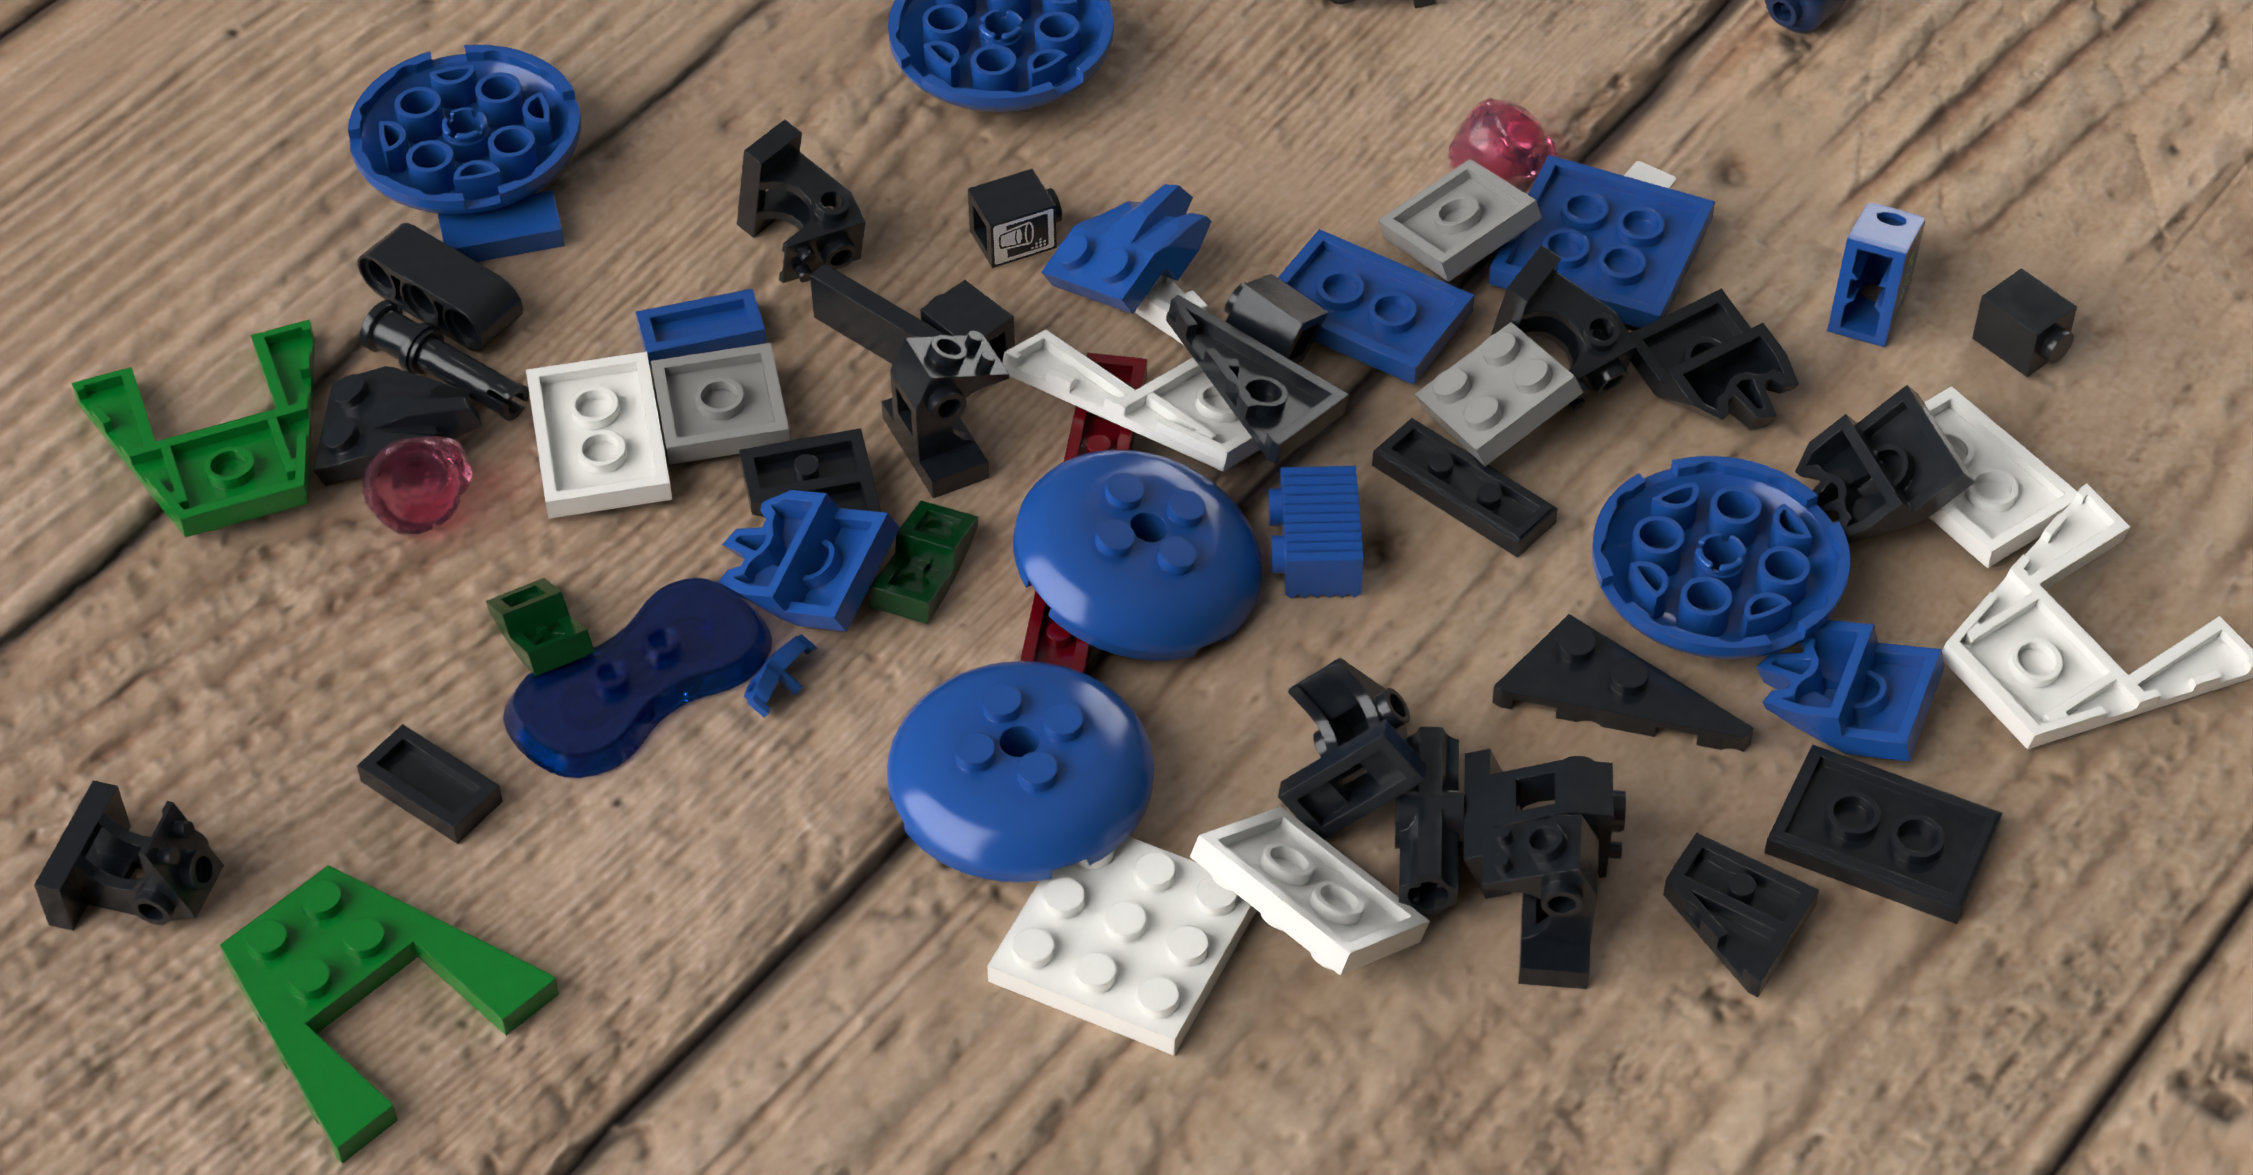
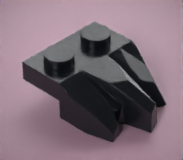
[1629,288,1799,430]
[313,366,483,487]
[1795,385,1975,544]

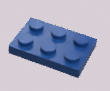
[1278,229,1474,385]

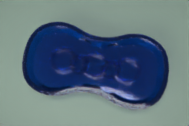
[503,578,772,778]

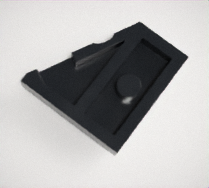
[739,428,881,517]
[1663,832,1819,997]

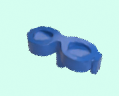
[744,634,817,717]

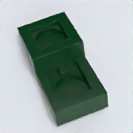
[869,500,978,624]
[486,578,595,677]

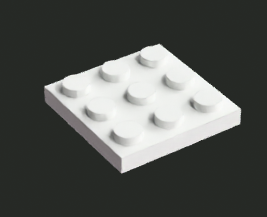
[987,837,1257,1056]

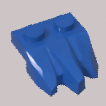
[1041,184,1212,314]
[717,490,900,632]
[1756,620,1945,762]

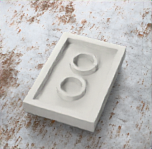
[526,352,672,519]
[1924,386,2077,568]
[1190,807,1430,975]

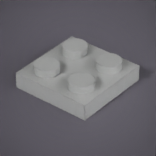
[1378,159,1542,282]
[1415,322,1583,467]
[651,343,790,465]

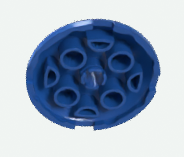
[888,0,1114,112]
[348,45,581,215]
[1013,450,1262,661]
[1592,456,1850,659]
[887,661,1154,882]

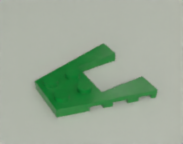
[72,319,315,538]
[220,865,559,1164]

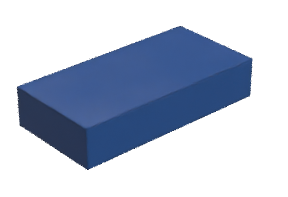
[438,190,565,262]
[636,289,767,369]

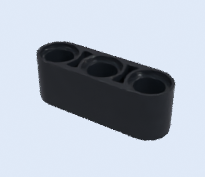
[357,223,523,351]

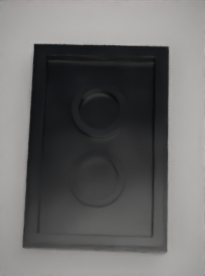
[1764,744,2003,924]

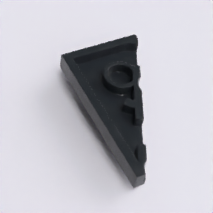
[1166,295,1349,464]
[1492,614,1754,752]

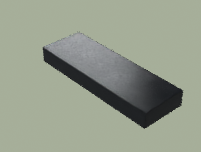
[810,264,946,364]
[1372,418,1558,558]

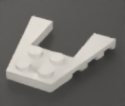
[1002,275,1260,472]
[1942,483,2253,750]

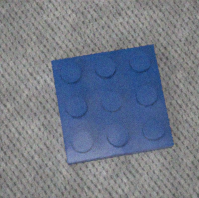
[1489,155,1715,328]

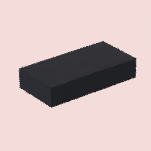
[357,724,503,844]

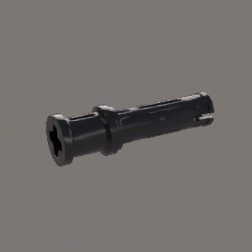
[360,300,529,421]

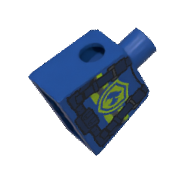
[1827,203,1925,347]

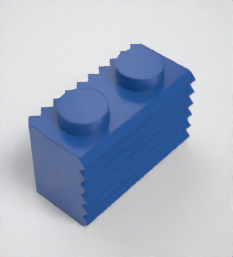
[1268,466,1363,599]

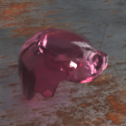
[1448,98,1560,181]
[363,436,472,536]

